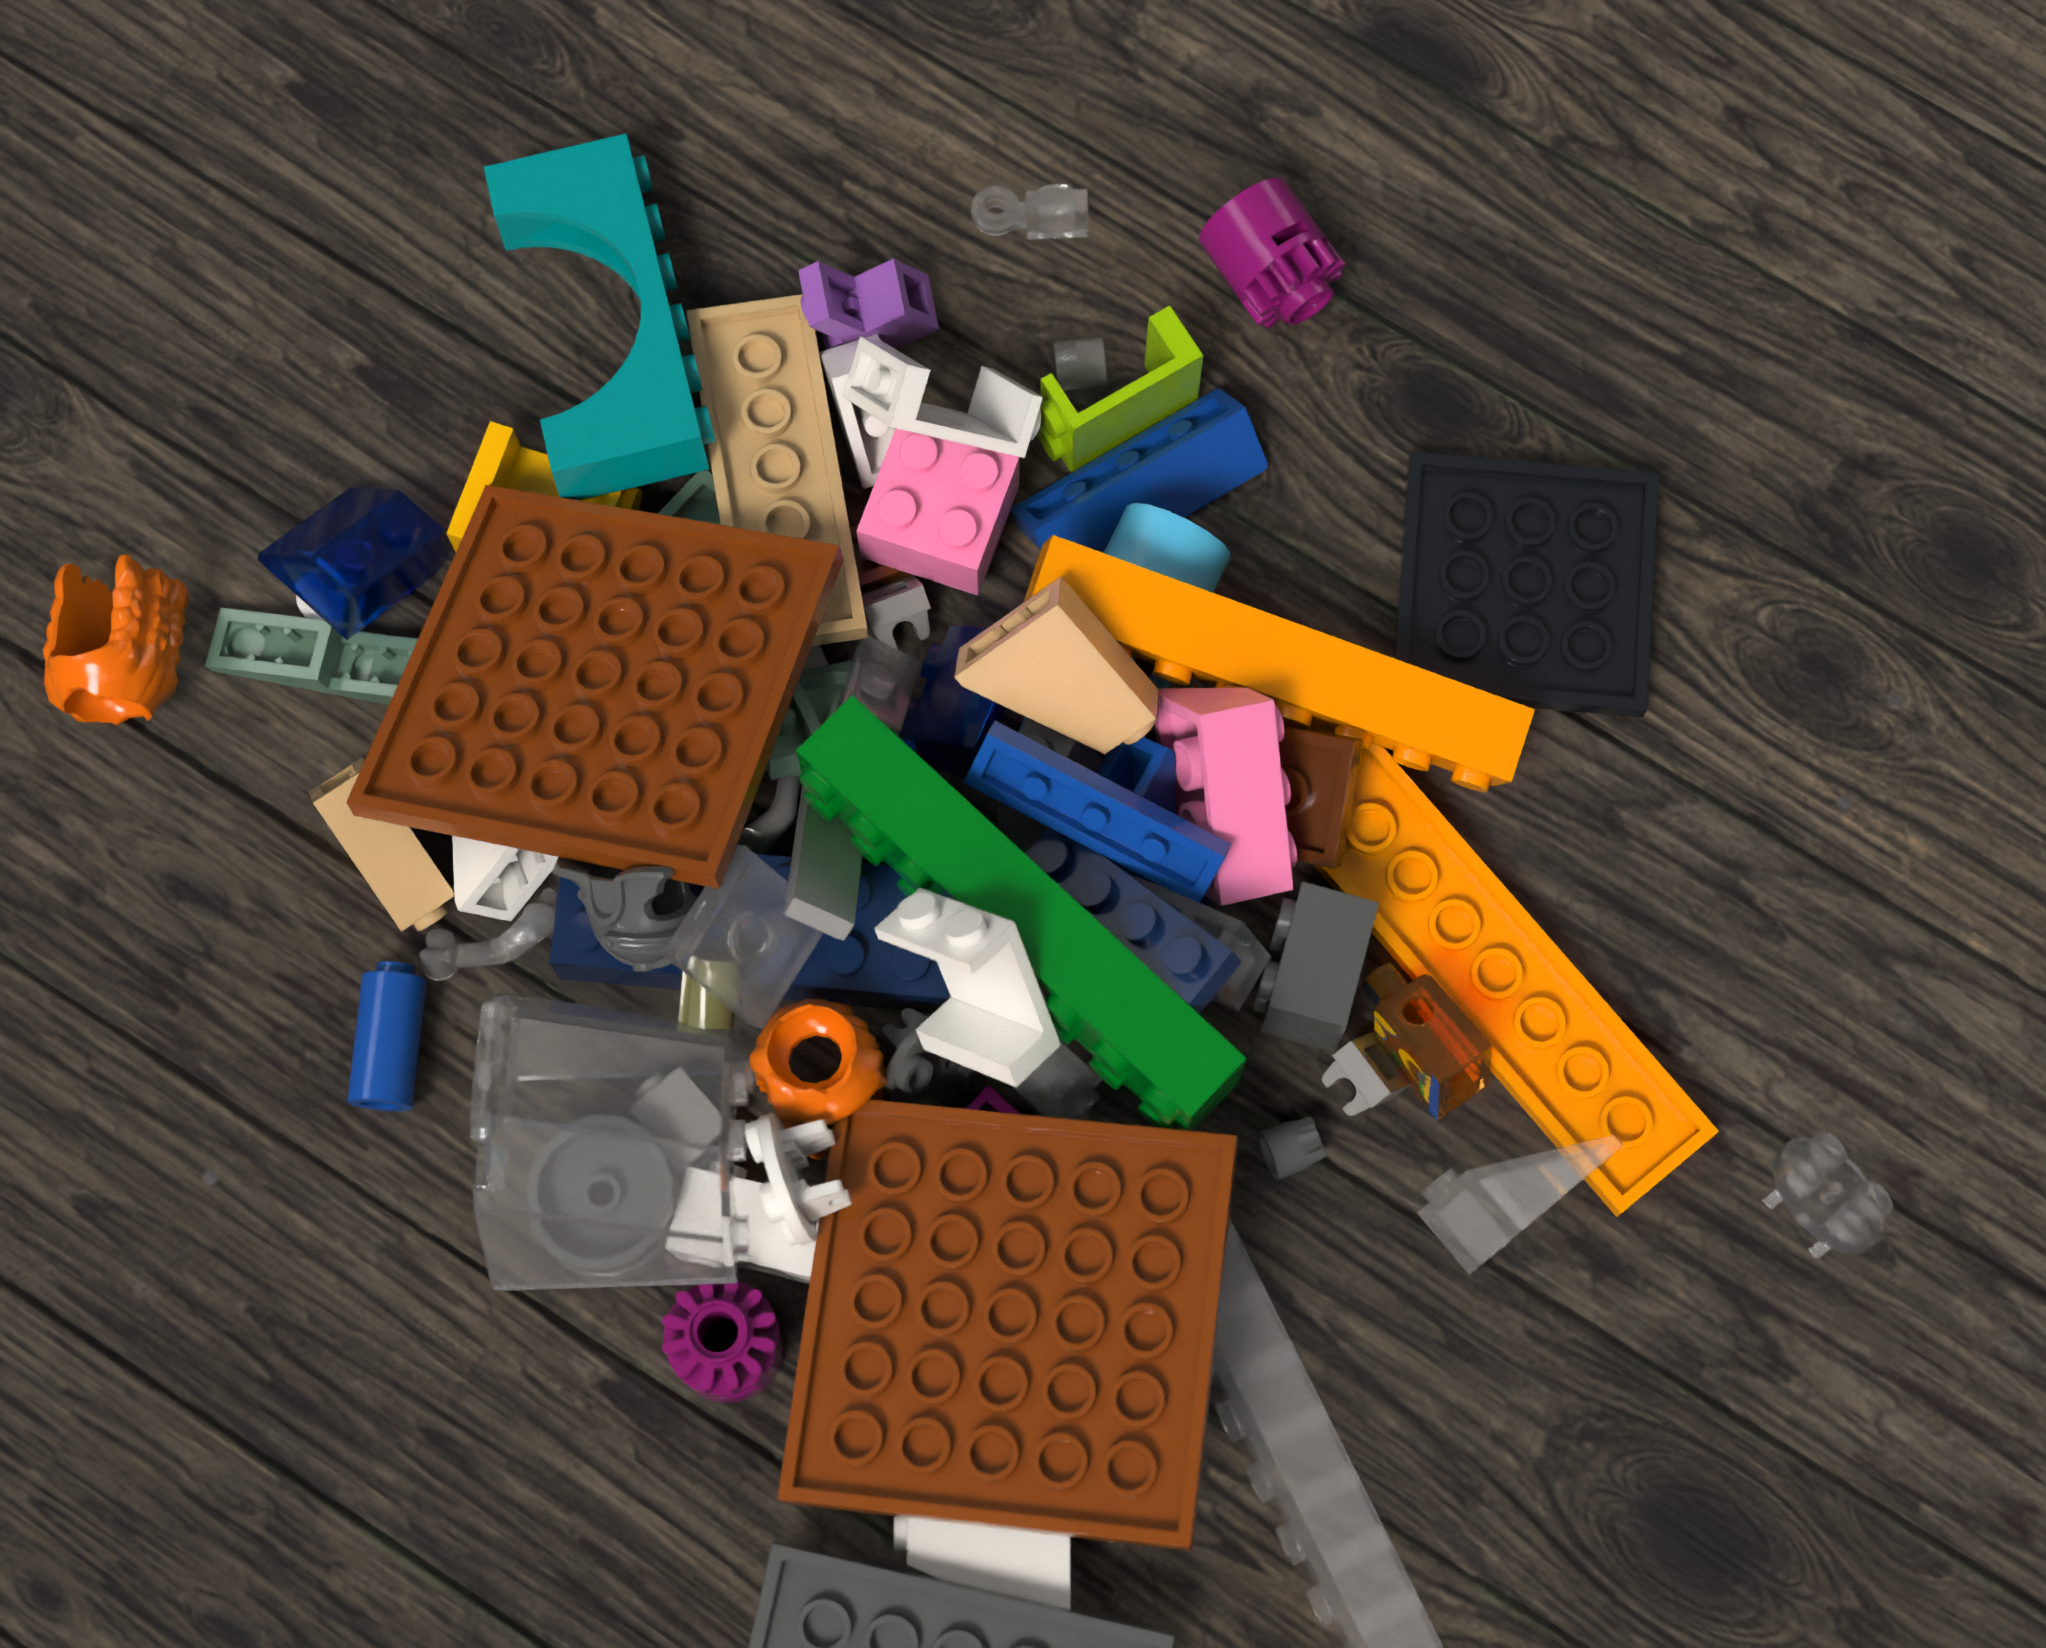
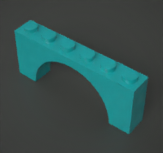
[483,133,716,501]

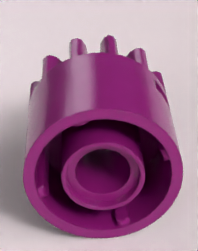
[1199,177,1345,329]
[662,1276,785,1403]

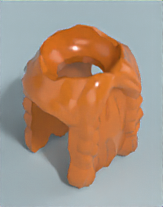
[43,555,189,726]
[749,999,887,1160]

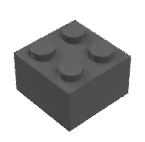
[1253,881,1379,1053]

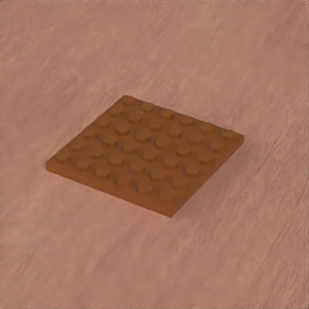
[346,485,844,889]
[777,1100,1238,1551]

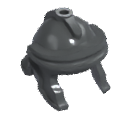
[552,857,708,972]

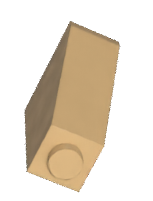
[954,577,1158,754]
[309,757,454,932]

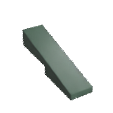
[205,608,418,705]

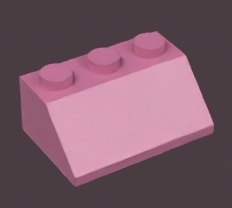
[1154,688,1297,906]

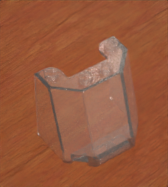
[470,993,756,1290]

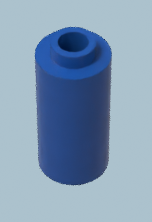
[347,961,427,1112]

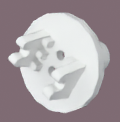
[744,1112,851,1246]

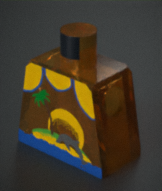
[1361,963,1492,1122]

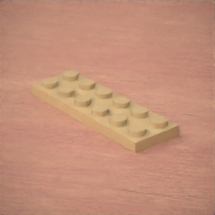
[686,294,867,646]

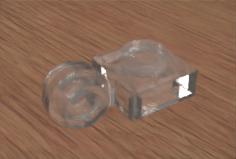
[971,184,1088,239]

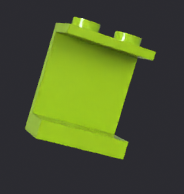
[1037,305,1203,473]

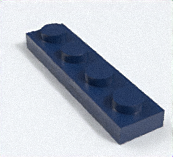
[1025,827,1242,1014]

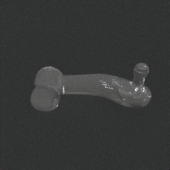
[419,888,556,981]

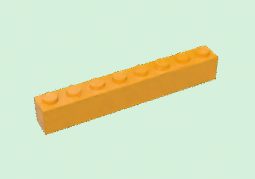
[1023,535,1535,792]

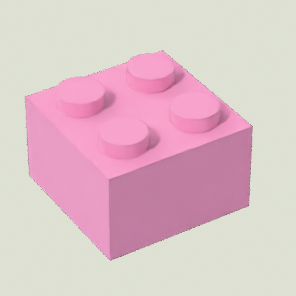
[857,428,1019,596]

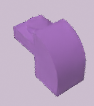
[798,258,939,350]

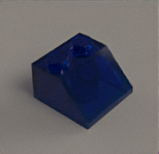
[258,488,445,640]
[897,626,1006,779]

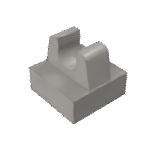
[861,575,931,652]
[1322,1032,1412,1116]

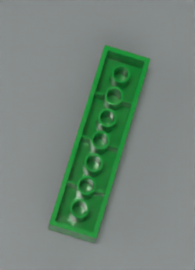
[796,695,1247,1131]

